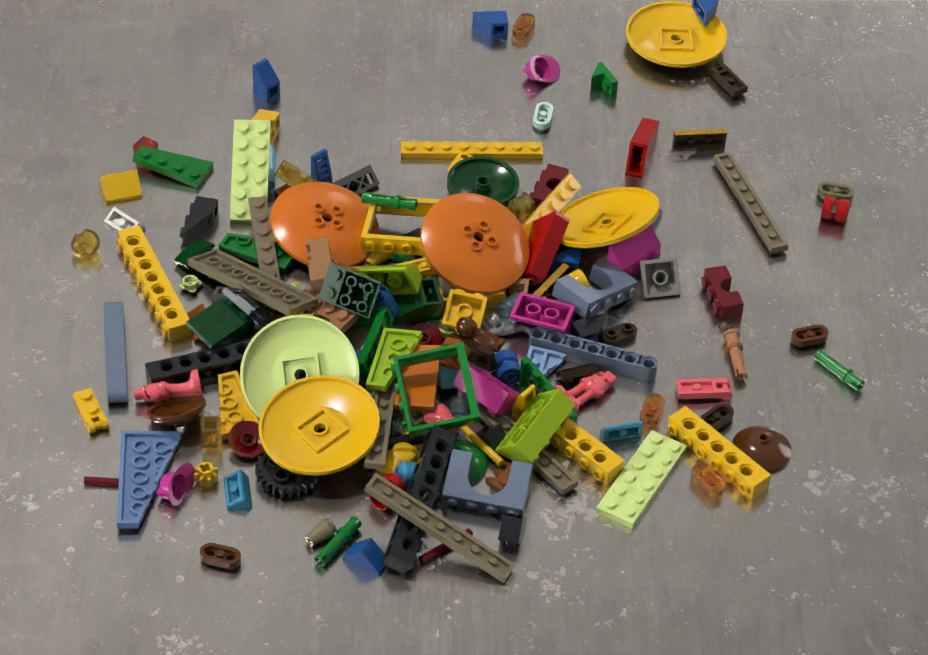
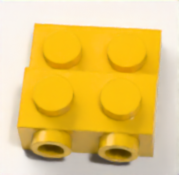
[442,289,488,329]

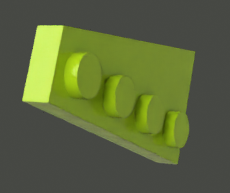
[366,328,423,392]

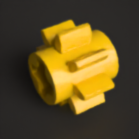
[193,462,218,487]

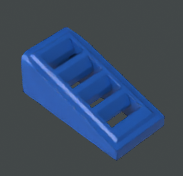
[311,148,333,183]

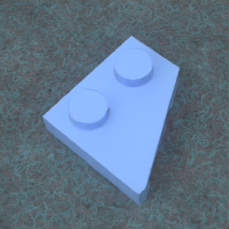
[527,345,566,377]

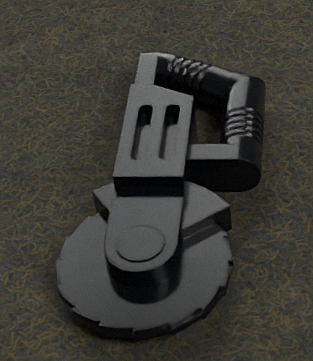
[223,287,274,329]

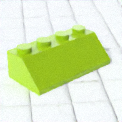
[353,264,422,295]
[495,388,575,464]

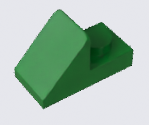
[590,61,618,96]

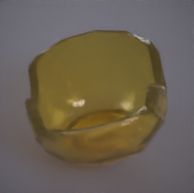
[71,229,100,259]

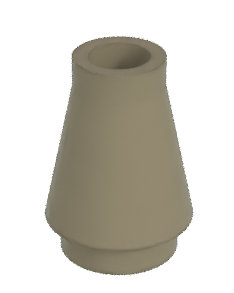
[305,518,337,547]

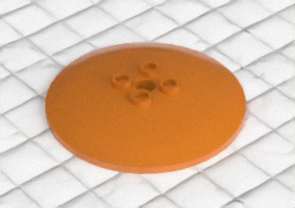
[270,182,379,267]
[420,193,529,294]

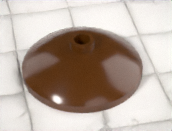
[147,396,206,427]
[732,426,792,473]

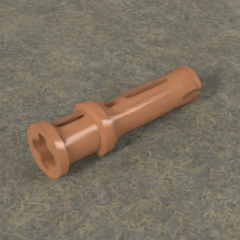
[723,329,748,382]

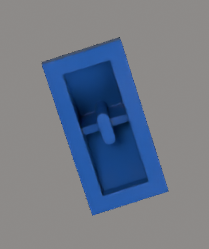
[692,0,718,26]
[549,247,581,274]
[343,538,386,576]

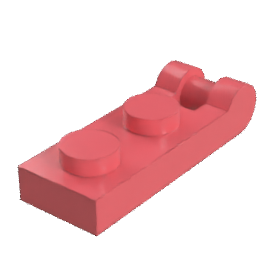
[676,378,733,400]

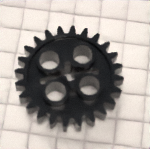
[255,451,321,498]

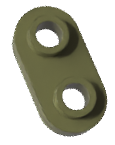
[817,182,854,201]

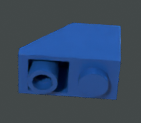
[472,11,508,37]
[252,58,280,102]

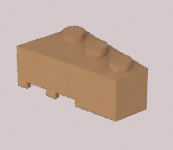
[305,236,337,296]

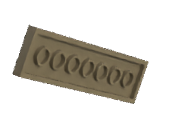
[188,249,318,316]

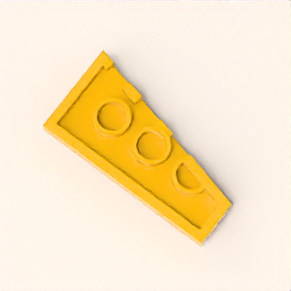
[218,370,259,440]

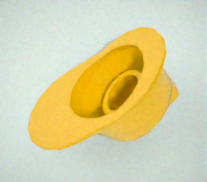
[377,442,419,474]

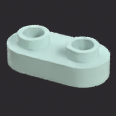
[533,102,553,130]

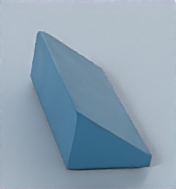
[600,421,643,442]
[224,469,252,510]

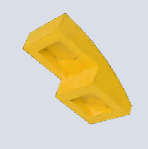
[511,384,536,421]

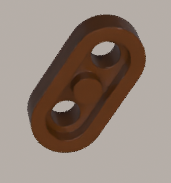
[791,325,829,347]
[200,543,241,569]

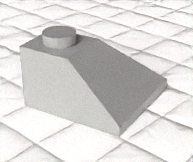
[640,257,681,298]

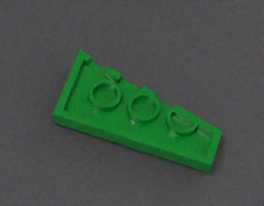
[132,146,214,189]
[519,356,578,424]

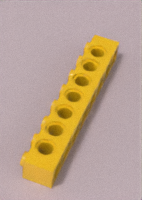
[116,225,192,342]

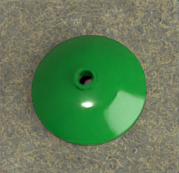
[442,439,488,485]

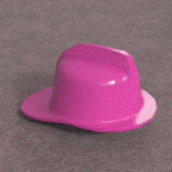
[523,55,560,82]
[156,462,195,506]

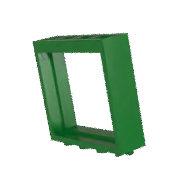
[352,306,394,377]
[391,342,481,438]

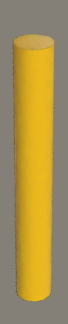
[460,426,505,466]

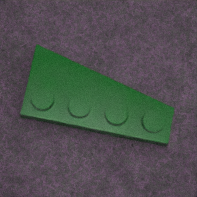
[219,233,295,273]

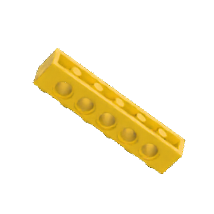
[667,406,771,499]
[521,407,625,486]

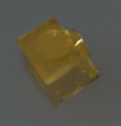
[506,192,535,221]

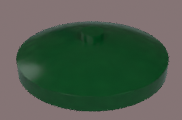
[447,156,519,207]

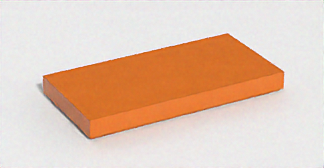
[394,344,441,411]

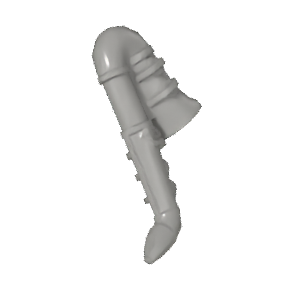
[480,313,531,337]

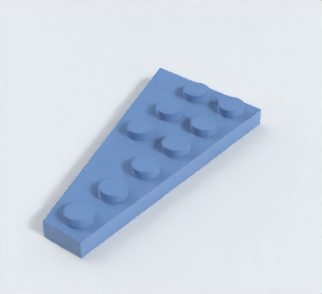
[117,430,182,529]

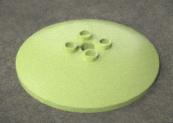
[240,315,360,432]

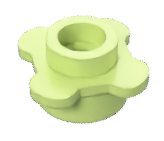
[179,275,202,293]

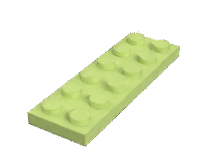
[230,119,271,223]
[596,430,687,529]

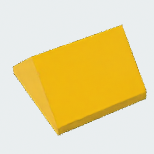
[99,169,142,204]

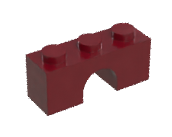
[528,164,569,211]
[701,265,744,321]

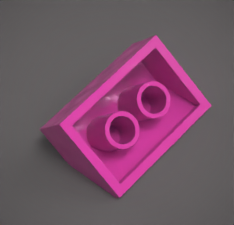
[607,225,661,278]
[509,292,575,334]
[452,365,520,416]

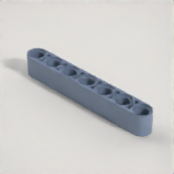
[103,301,128,404]
[528,327,658,382]

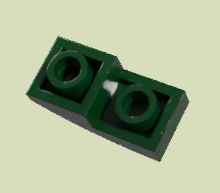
[174,239,215,270]

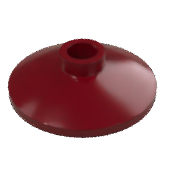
[408,323,442,345]
[228,421,265,458]

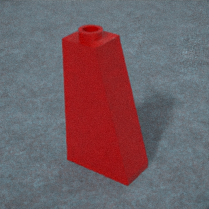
[625,118,660,177]
[520,211,570,286]

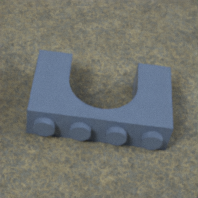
[552,258,638,318]
[442,449,533,516]

